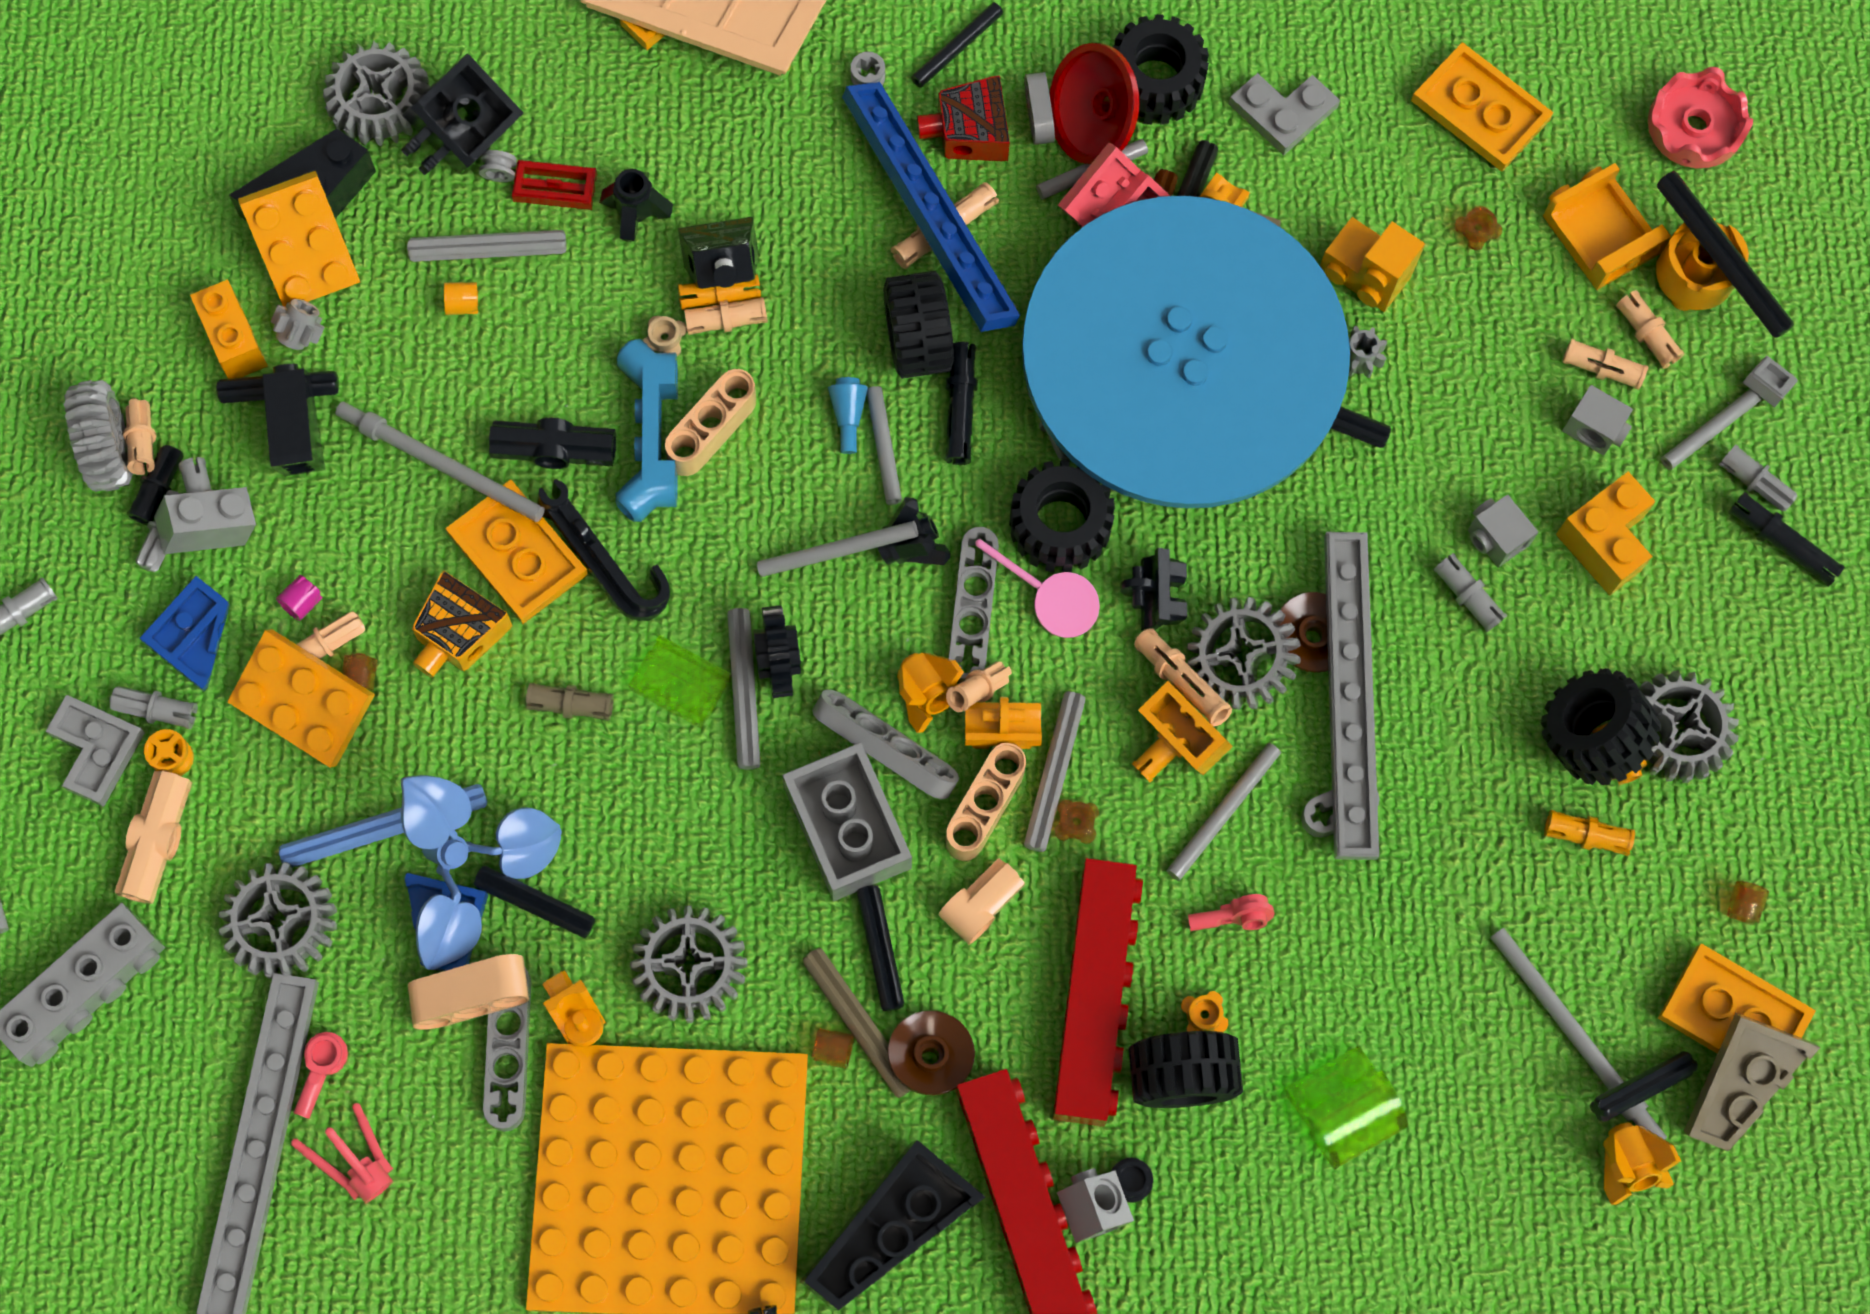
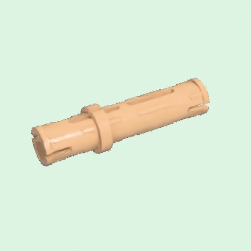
[891,182,999,269]
[1134,628,1232,726]

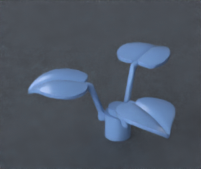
[401,775,562,970]

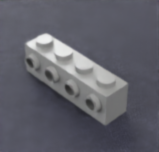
[0,903,166,1067]

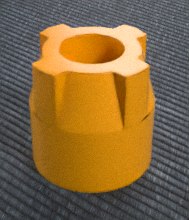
[444,282,478,315]

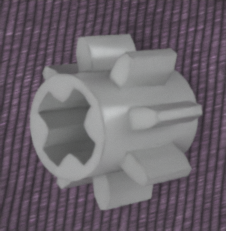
[270,299,325,350]
[1349,326,1387,378]

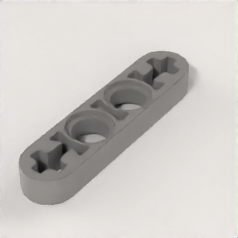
[949,527,999,684]
[812,690,959,799]
[483,968,531,1132]

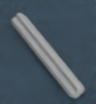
[407,230,567,262]
[727,608,760,770]
[1024,691,1086,852]

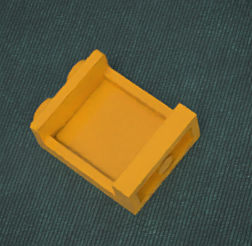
[1543,163,1671,290]

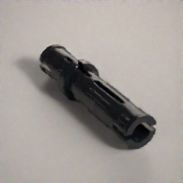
[945,342,978,465]
[1728,492,1845,587]

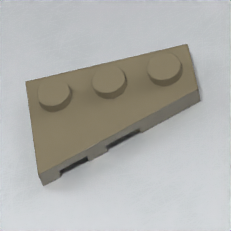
[1684,1013,1820,1151]

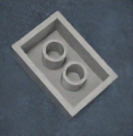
[783,743,912,902]

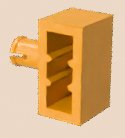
[1132,681,1233,783]

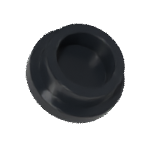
[1111,1158,1153,1203]

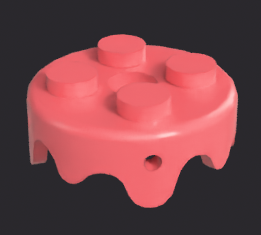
[1648,67,1753,169]

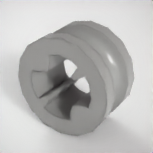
[851,52,885,86]
[479,150,517,182]

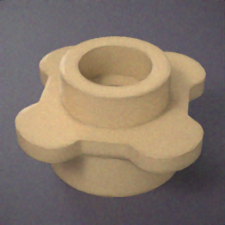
[643,316,687,356]

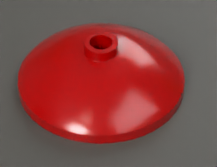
[1049,43,1140,164]

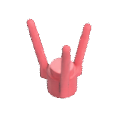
[291,1103,394,1204]

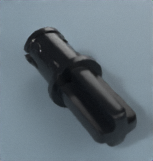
[127,445,183,525]

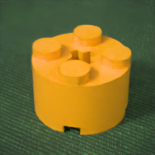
[1656,218,1749,311]

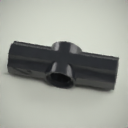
[489,418,616,469]

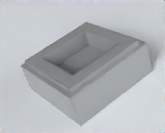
[1743,355,1798,407]

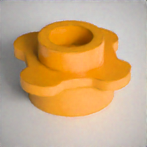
[1181,991,1228,1032]

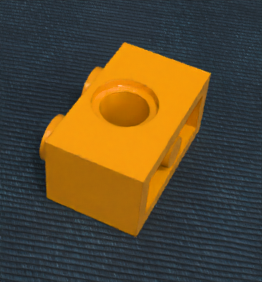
[190,279,268,379]

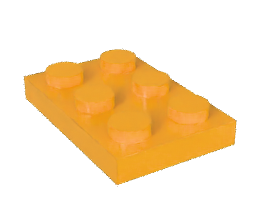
[1411,42,1554,172]
[238,170,360,307]
[445,479,588,624]
[227,629,375,768]
[1658,943,1816,1054]

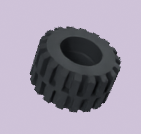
[1112,14,1209,125]
[883,271,954,379]
[1009,460,1115,573]
[1541,668,1661,785]
[1128,1031,1243,1108]

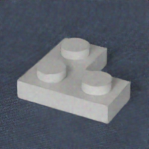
[1229,73,1340,155]
[45,695,145,807]

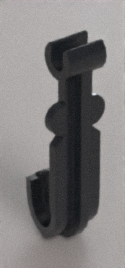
[537,479,670,621]

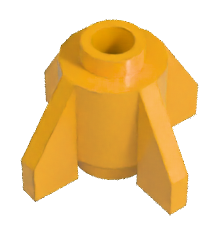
[897,653,964,733]
[1603,1122,1681,1205]

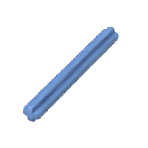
[279,784,487,868]

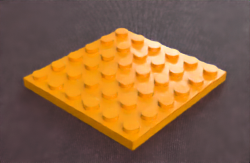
[526,1043,808,1314]

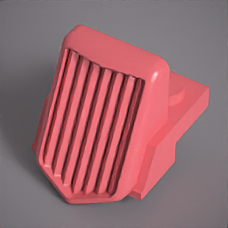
[1058,143,1170,228]

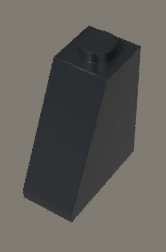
[263,364,326,477]

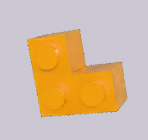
[1320,217,1425,312]
[1556,471,1656,596]

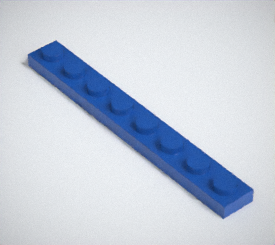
[842,82,1020,332]

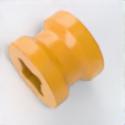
[144,729,194,776]

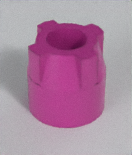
[276,575,323,621]

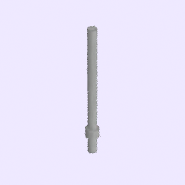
[335,401,545,522]
[1490,928,1667,1140]

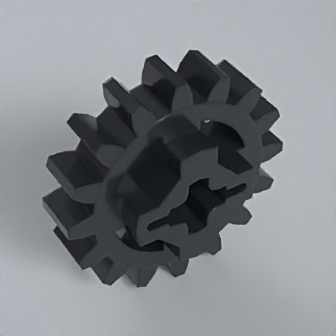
[753,605,801,698]

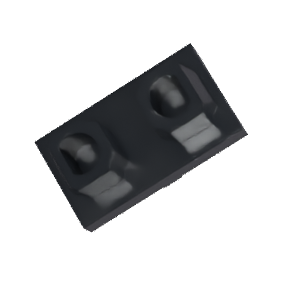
[1120,548,1187,631]

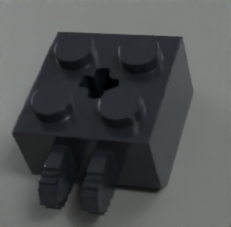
[401,53,523,175]

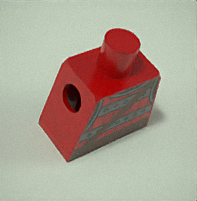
[917,75,1010,161]

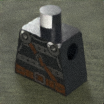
[678,217,759,289]

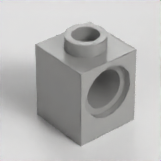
[1562,385,1633,455]
[1057,1168,1134,1243]

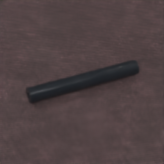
[911,2,1003,88]

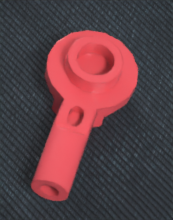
[1188,894,1275,931]
[293,1032,349,1119]

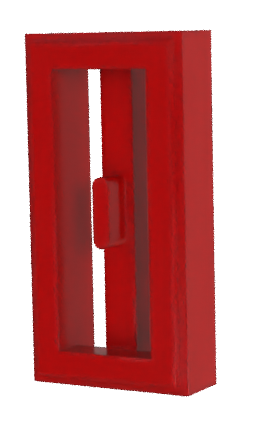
[512,160,597,210]

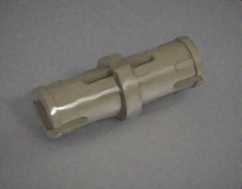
[526,683,614,721]

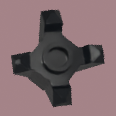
[599,169,674,242]
[877,497,950,565]

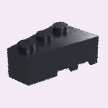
[229,129,376,221]

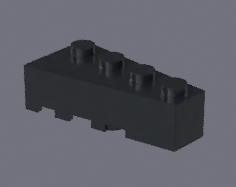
[800,1140,985,1311]

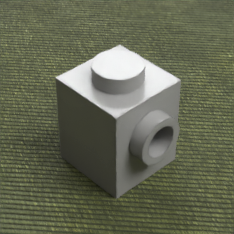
[1468,494,1539,568]

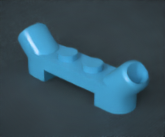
[615,339,678,522]

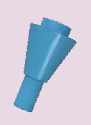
[828,377,868,454]

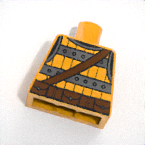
[412,571,513,678]

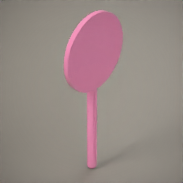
[975,539,1100,638]

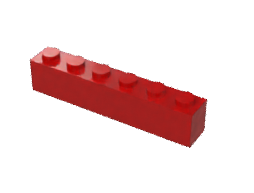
[1052,858,1143,1127]
[956,1069,1097,1314]

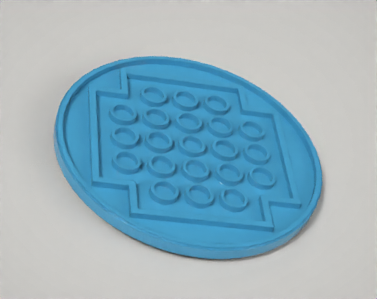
[1022,196,1350,509]

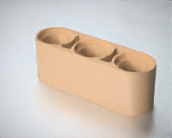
[665,369,756,476]
[945,743,1026,861]
[408,954,529,1030]

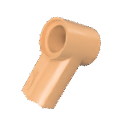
[938,858,1025,945]

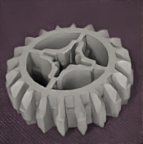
[323,40,430,147]
[64,380,133,492]
[1187,597,1301,710]
[1639,670,1739,783]
[219,862,337,979]
[630,905,748,1023]

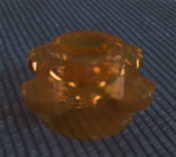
[1455,206,1502,250]
[1055,800,1099,844]

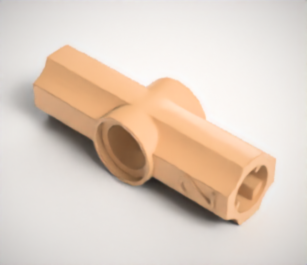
[114,771,192,904]

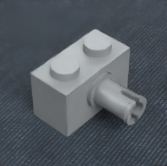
[154,457,256,554]

